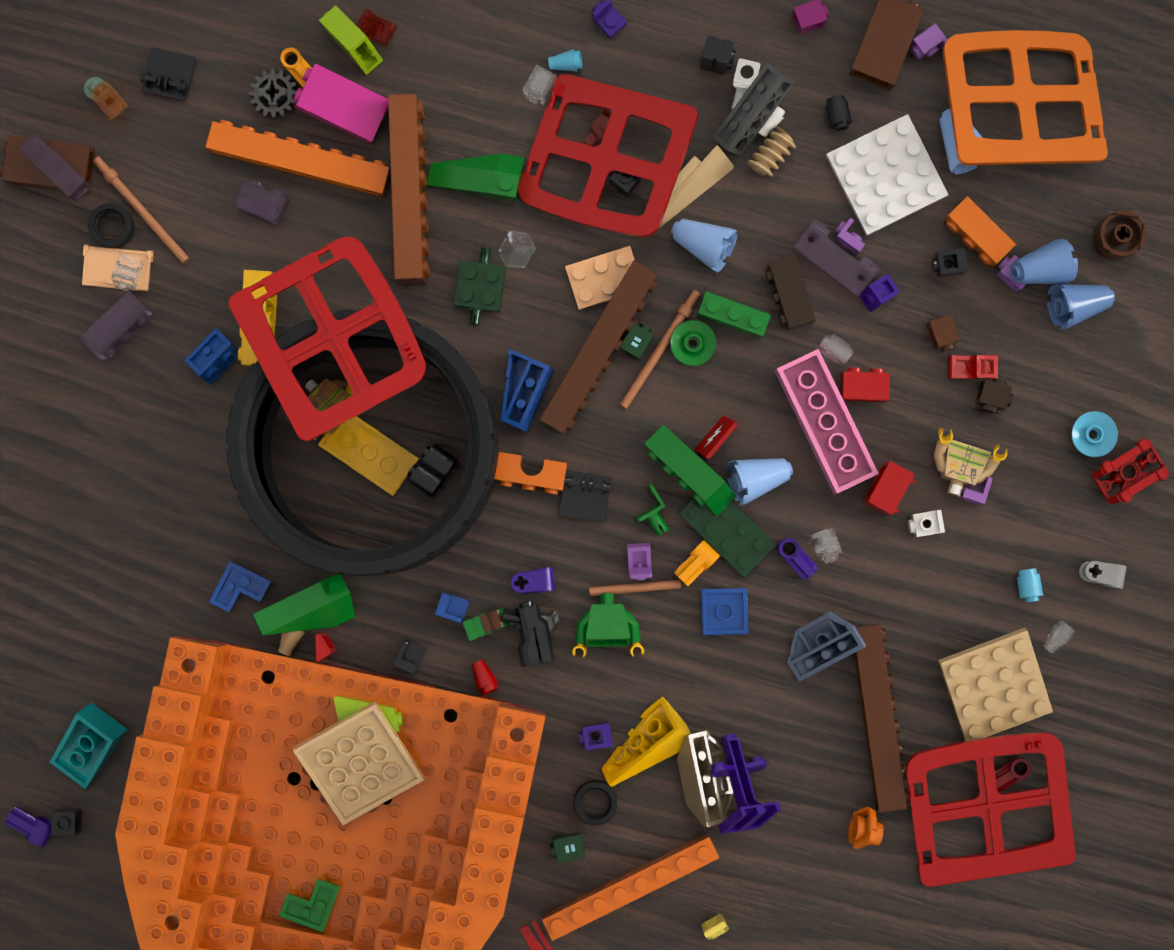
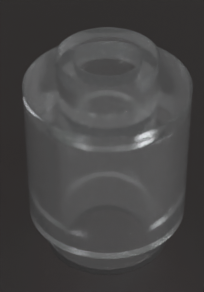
[819,334,854,366]

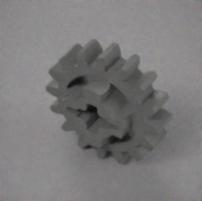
[248,68,298,120]

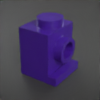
[578,722,613,751]

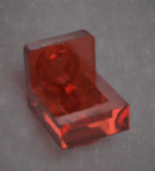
[357,9,397,46]

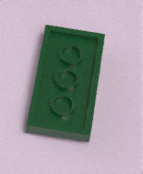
[679,498,776,578]

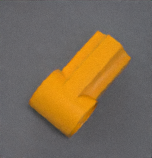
[280,48,312,88]
[674,540,720,586]

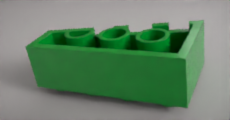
[644,424,736,516]

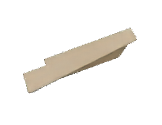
[659,145,734,228]

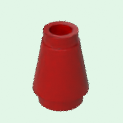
[471,660,499,696]

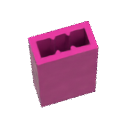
[293,63,389,144]

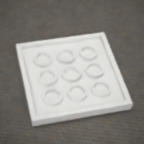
[826,114,948,236]

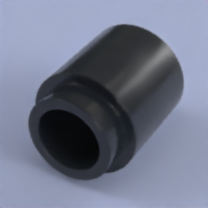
[825,95,852,131]

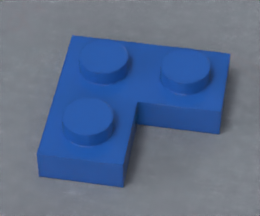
[209,561,272,612]

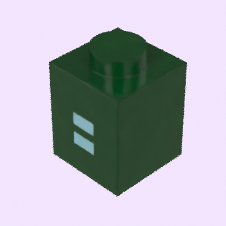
[620,323,654,361]
[550,832,585,863]

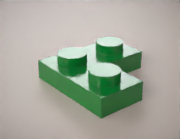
[279,878,341,932]

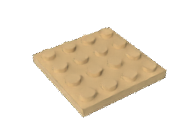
[938,627,1053,741]
[293,701,424,825]

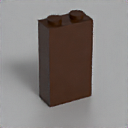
[849,0,924,90]
[0,135,96,195]

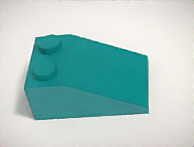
[49,702,128,789]

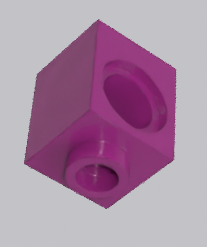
[792,0,829,35]

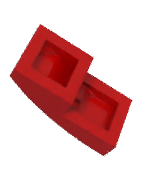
[948,355,998,379]

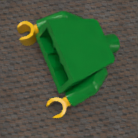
[572,593,644,657]

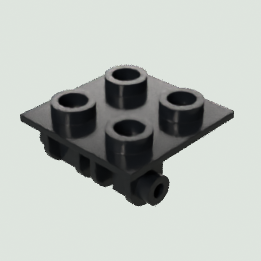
[140,47,196,101]
[559,470,612,522]

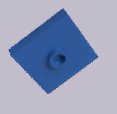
[701,588,749,635]

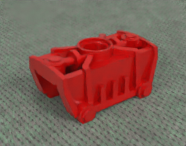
[1091,438,1169,504]

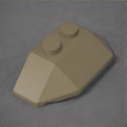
[677,730,733,827]

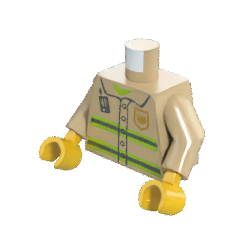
[933,428,1007,497]

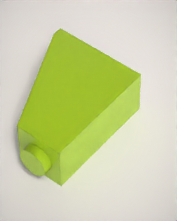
[319,5,383,75]
[333,695,404,732]

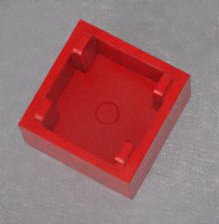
[862,461,915,516]

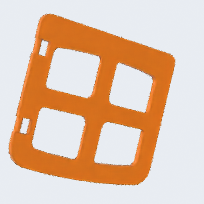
[943,30,1108,165]

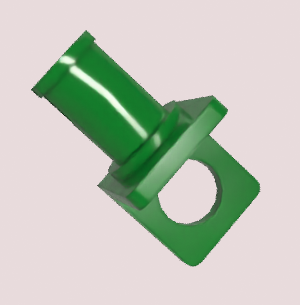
[635,482,669,536]

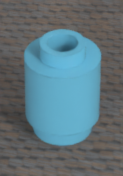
[1016,568,1043,603]

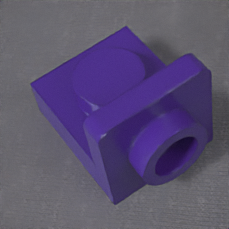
[592,0,627,39]
[859,274,900,312]

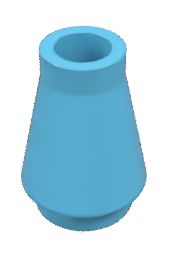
[548,49,583,72]

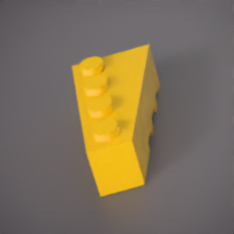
[238,270,277,367]

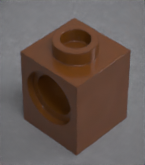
[926,314,960,351]

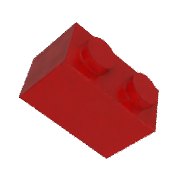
[840,368,890,402]

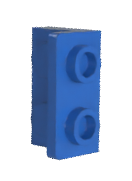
[184,328,239,384]

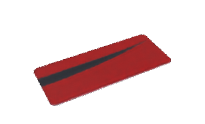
[520,920,553,950]

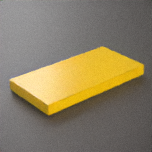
[318,416,419,496]

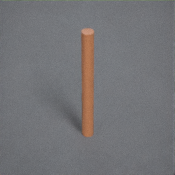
[589,579,681,596]

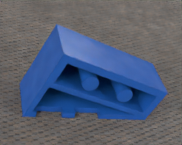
[501,349,554,433]

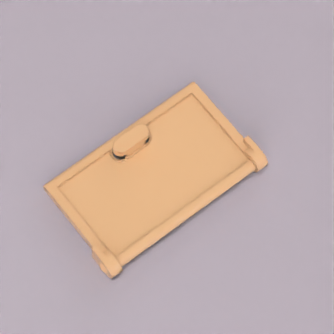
[82,244,153,292]

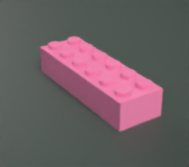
[774,349,879,494]

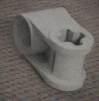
[1079,561,1127,589]

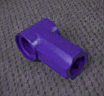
[776,538,818,581]
[5,806,52,847]

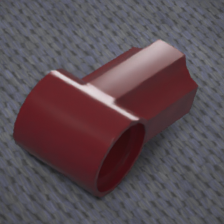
[995,755,1032,792]

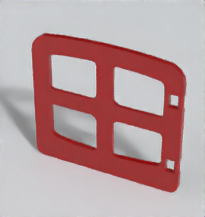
[518,74,698,237]
[229,237,426,441]
[906,732,1076,887]

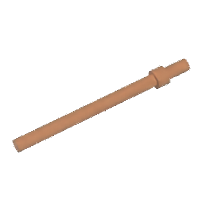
[93,156,190,264]
[620,289,701,409]

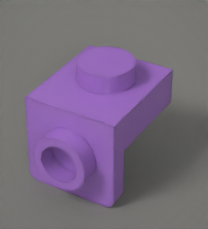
[627,543,652,580]

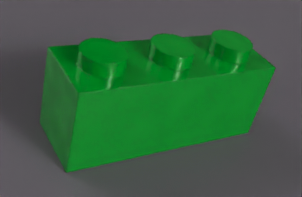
[697,291,771,339]

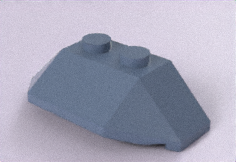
[787,611,867,682]

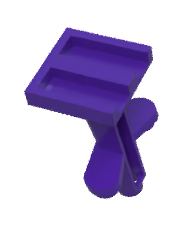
[710,734,781,834]

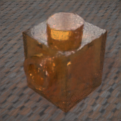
[91,82,129,120]

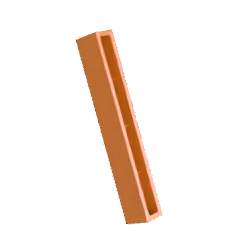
[205,120,391,198]
[542,833,719,941]

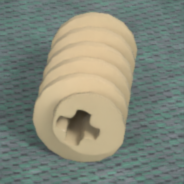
[747,126,796,177]

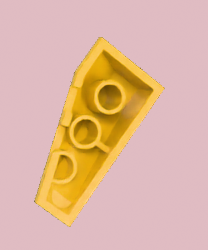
[601,697,691,787]

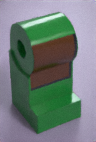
[463,608,509,641]

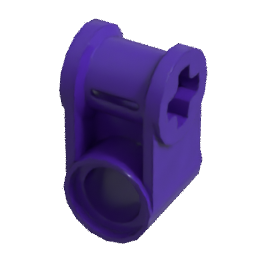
[511,567,555,594]

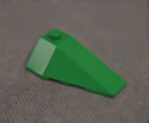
[427,153,525,203]

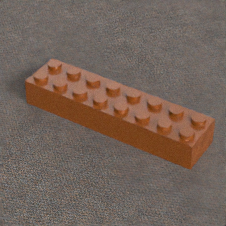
[388,94,430,286]

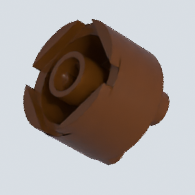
[1094,210,1147,260]

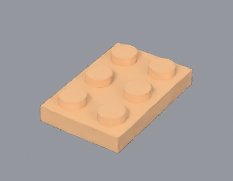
[565,246,635,310]

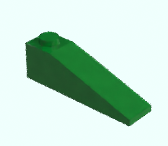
[252,574,355,636]

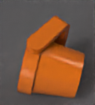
[848,807,884,849]

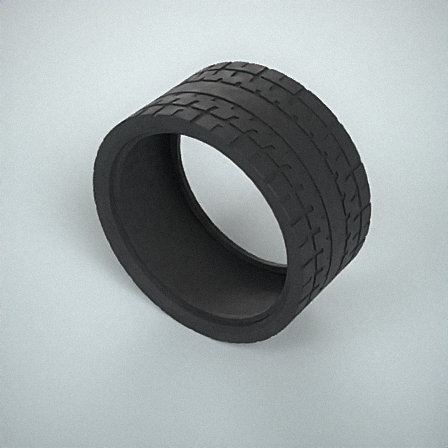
[226,309,499,576]

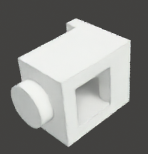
[908,510,945,537]

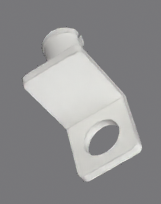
[731,58,760,109]

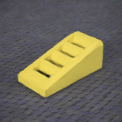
[701,914,729,940]

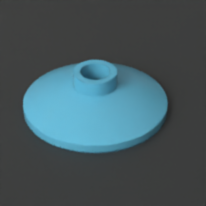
[1071,411,1118,457]

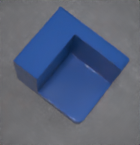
[435,592,469,623]

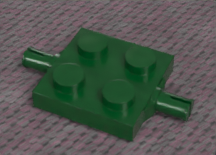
[454,247,506,326]

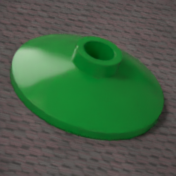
[670,320,716,366]

